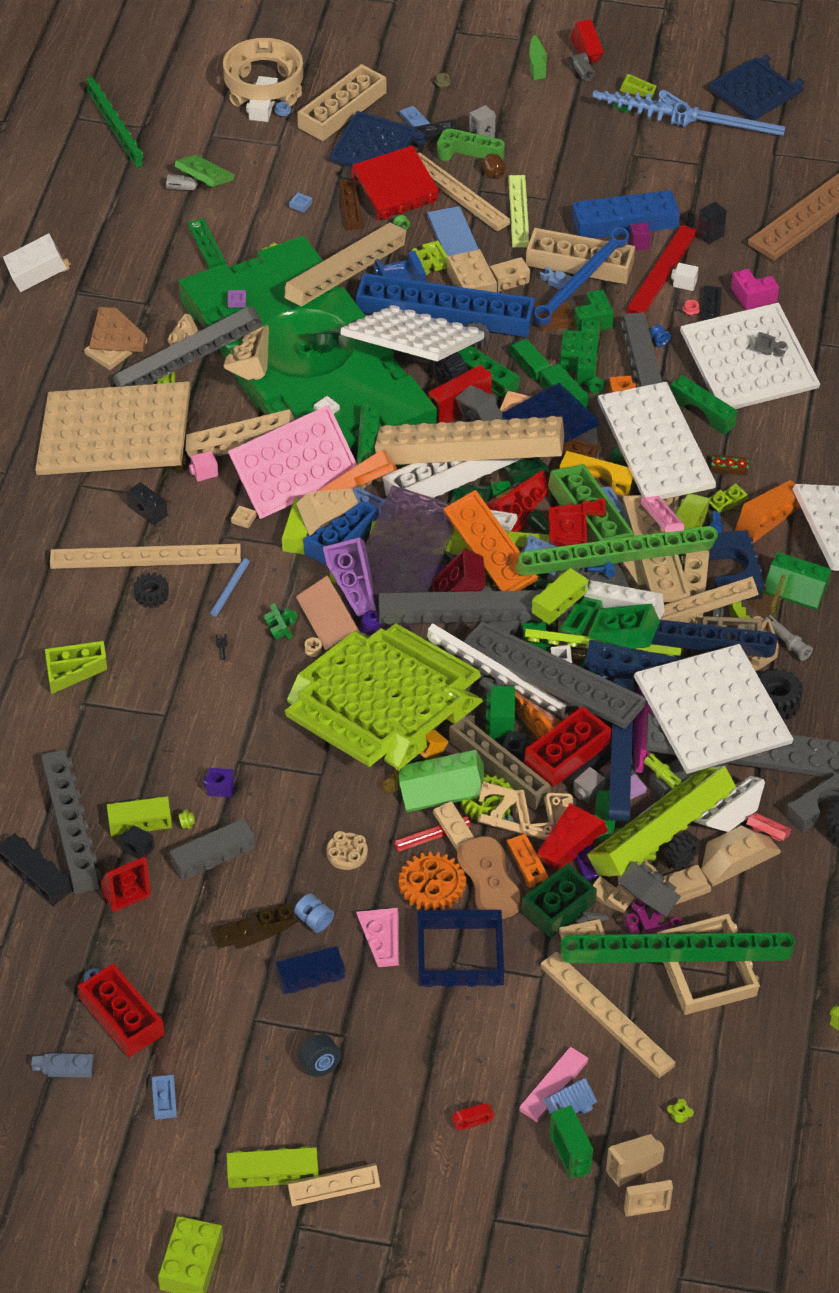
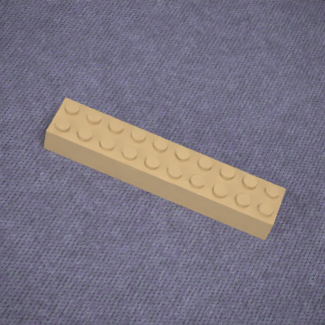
[375,416,564,465]

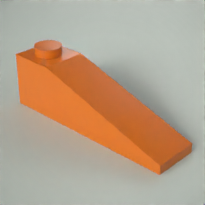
[515,691,561,740]

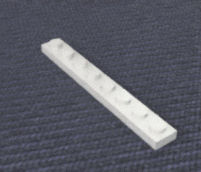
[427,623,567,718]

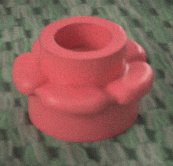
[682,300,700,316]

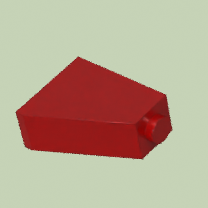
[570,19,604,63]

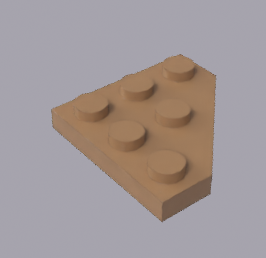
[90,307,146,352]

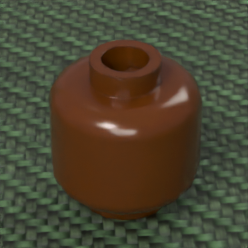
[481,153,506,179]

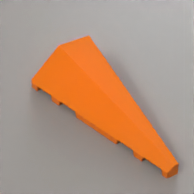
[318,450,397,491]

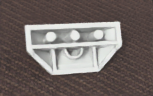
[694,776,765,832]

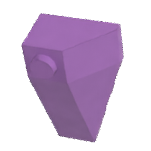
[323,537,377,617]

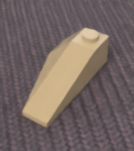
[224,325,269,380]

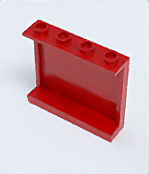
[351,145,439,221]

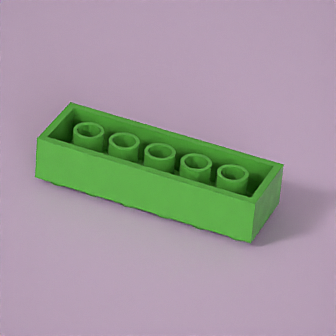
[548,464,635,552]

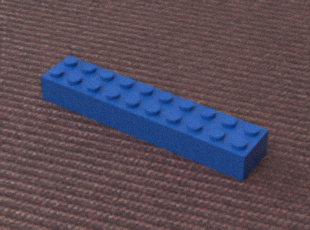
[356,273,535,337]

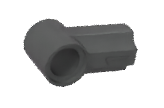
[568,52,595,82]

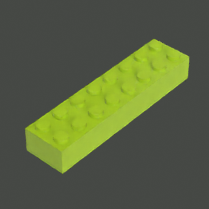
[587,766,736,877]

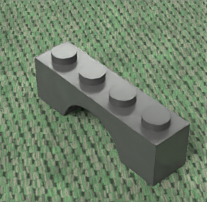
[786,770,839,833]

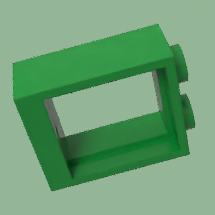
[549,1105,593,1179]

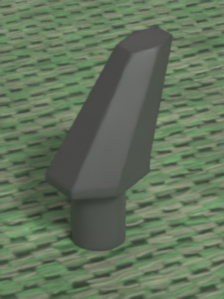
[575,912,609,924]

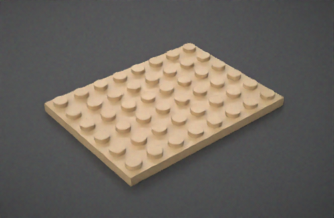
[35,382,191,475]

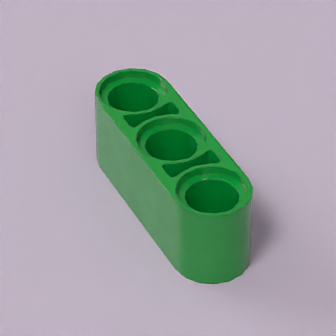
[509,339,551,381]
[595,789,615,841]

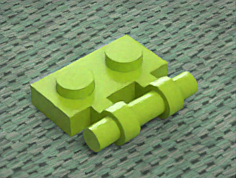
[411,241,447,275]

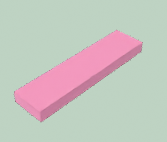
[641,496,684,532]
[519,1047,588,1122]

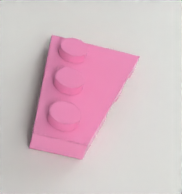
[356,908,399,967]

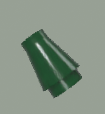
[526,510,549,535]

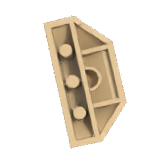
[701,826,781,887]

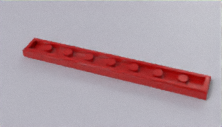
[627,225,697,314]

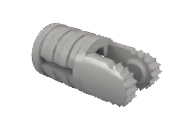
[166,174,198,191]

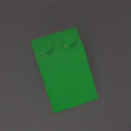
[588,603,660,649]

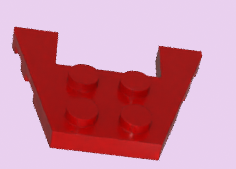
[548,498,605,555]

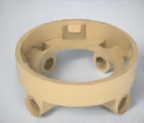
[223,38,303,107]

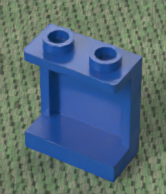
[373,251,426,282]

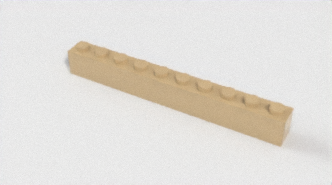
[285,223,406,306]

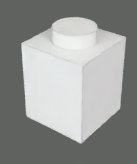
[671,263,699,291]

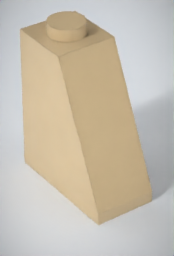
[606,1134,664,1187]

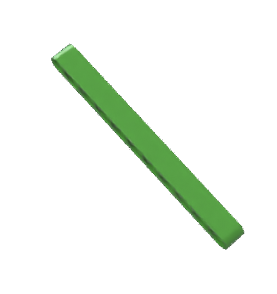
[516,526,718,576]

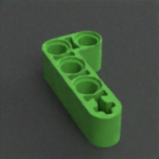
[437,128,505,161]

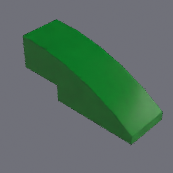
[561,597,603,635]

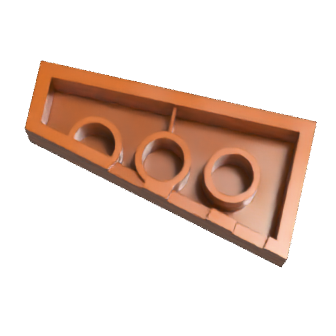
[735,480,801,543]

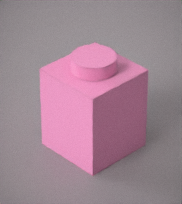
[189,451,218,482]

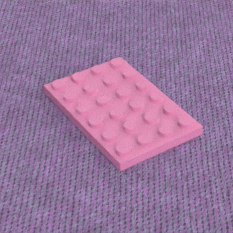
[228,405,357,519]

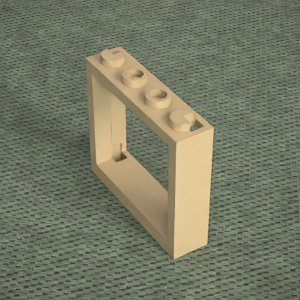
[657,914,760,1015]

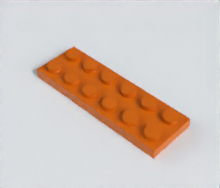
[444,490,538,591]

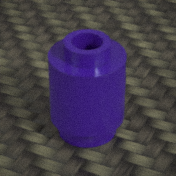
[360,610,381,635]

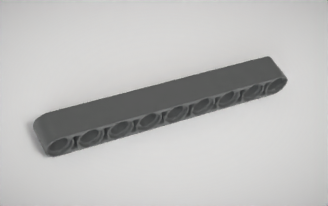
[113,307,262,387]

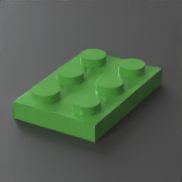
[175,155,235,187]

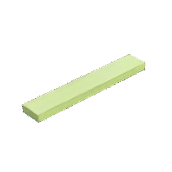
[508,175,530,247]

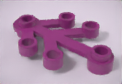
[624,897,683,949]

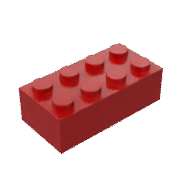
[525,706,612,788]
[78,963,164,1058]

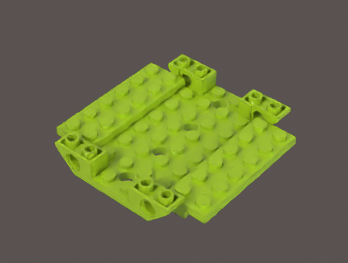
[285,623,483,770]

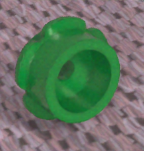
[587,377,604,394]

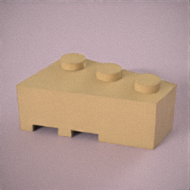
[296,488,358,536]

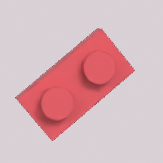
[746,812,792,841]

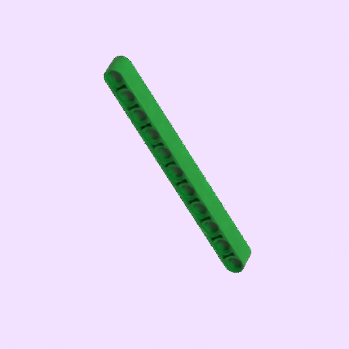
[560,932,795,963]

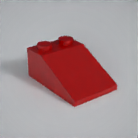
[101,857,151,912]

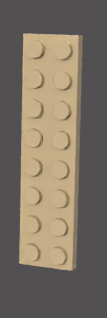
[622,495,691,602]

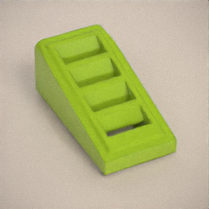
[620,74,657,98]

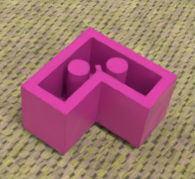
[731,269,779,310]

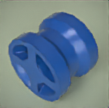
[649,324,671,347]

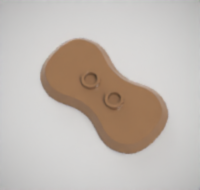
[457,836,523,920]

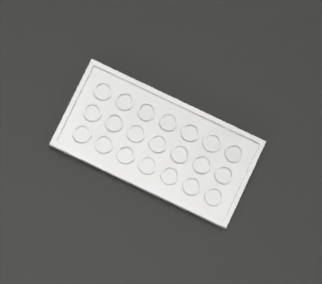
[598,382,716,499]

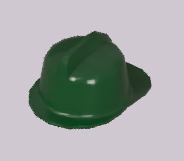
[306,332,341,353]

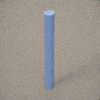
[210,558,250,617]

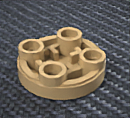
[326,831,368,870]

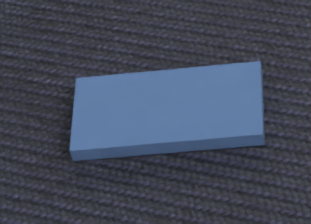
[427,206,478,256]

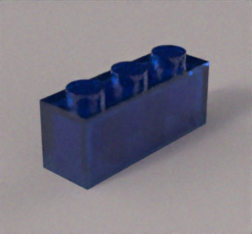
[276,946,345,994]

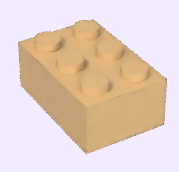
[447,249,497,292]

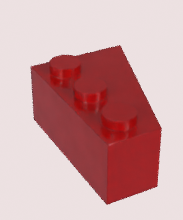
[537,803,608,871]

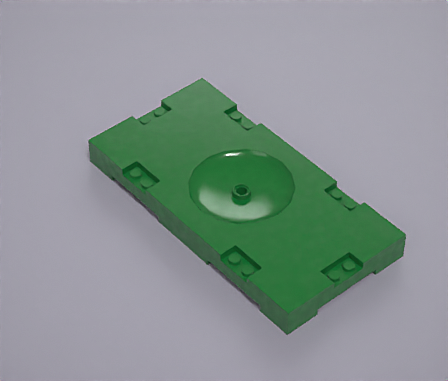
[179,235,437,456]

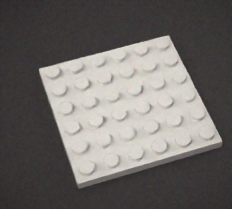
[680,302,820,409]
[341,305,485,361]
[634,644,794,774]

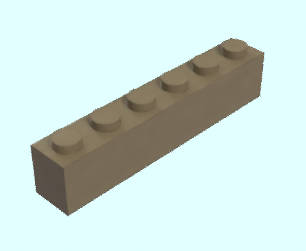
[449,717,550,811]

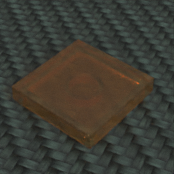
[535,300,575,331]

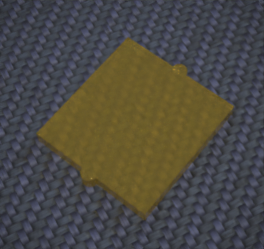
[771,575,786,618]

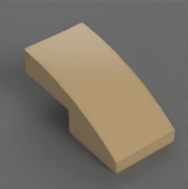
[593,876,636,913]

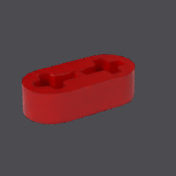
[452,1103,495,1130]

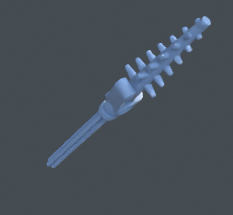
[592,90,785,136]

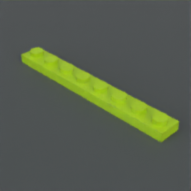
[524,629,681,657]

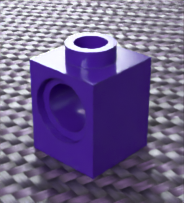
[204,767,234,798]

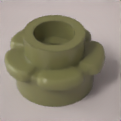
[435,73,451,88]

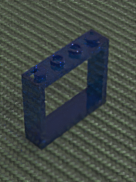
[417,910,504,987]

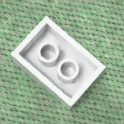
[3,234,67,292]

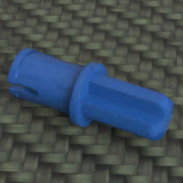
[709,511,723,533]

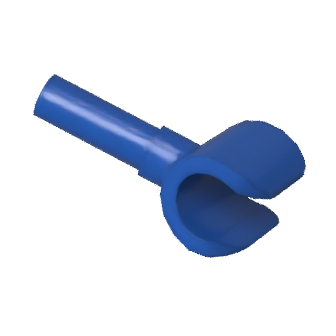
[588,562,615,577]

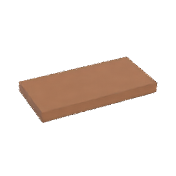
[296,575,360,652]

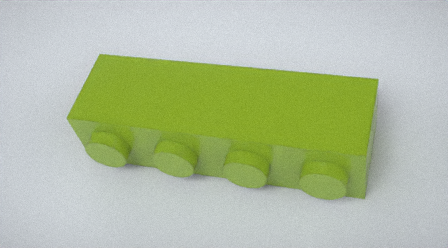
[227,1146,318,1188]

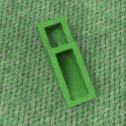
[529,35,547,80]

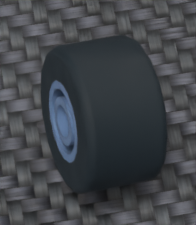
[298,1034,341,1077]

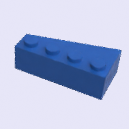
[304,501,379,565]

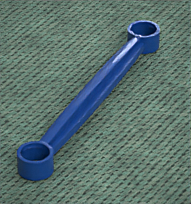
[534,227,629,326]

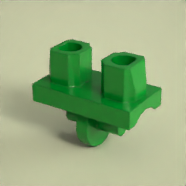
[264,603,298,640]

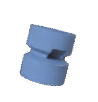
[294,893,334,933]

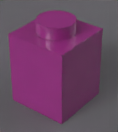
[629,223,651,251]

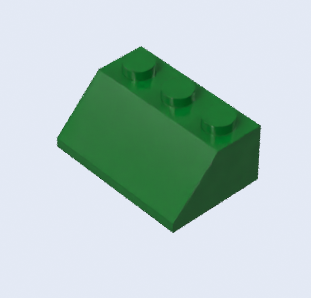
[763,552,832,611]

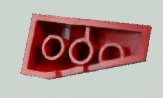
[485,470,549,532]

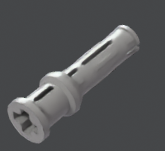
[764,615,813,661]

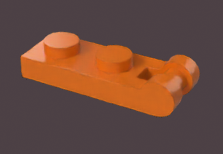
[506,834,549,889]

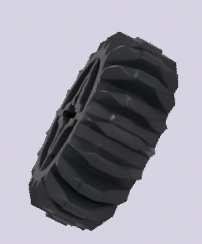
[431,352,469,385]

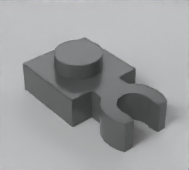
[754,332,787,356]

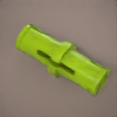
[644,754,681,789]

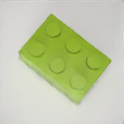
[158,1216,223,1293]

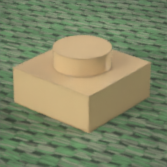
[231,506,256,529]

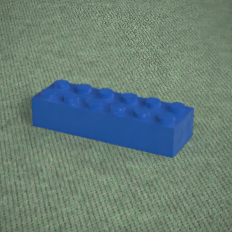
[572,190,680,238]

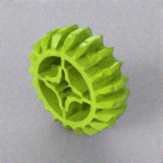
[460,774,514,824]

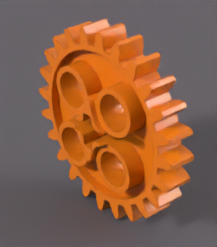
[399,852,466,912]

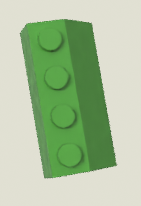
[399,750,484,812]

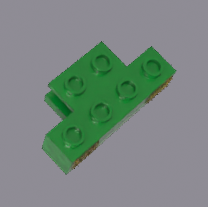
[560,319,601,385]

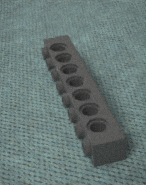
[41,749,101,894]

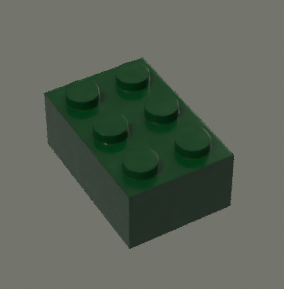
[522,863,597,938]

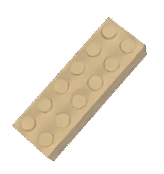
[297,64,386,141]
[526,228,635,284]

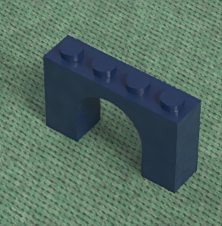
[705,530,766,601]

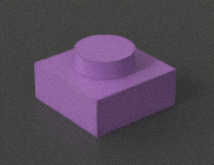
[228,290,246,308]

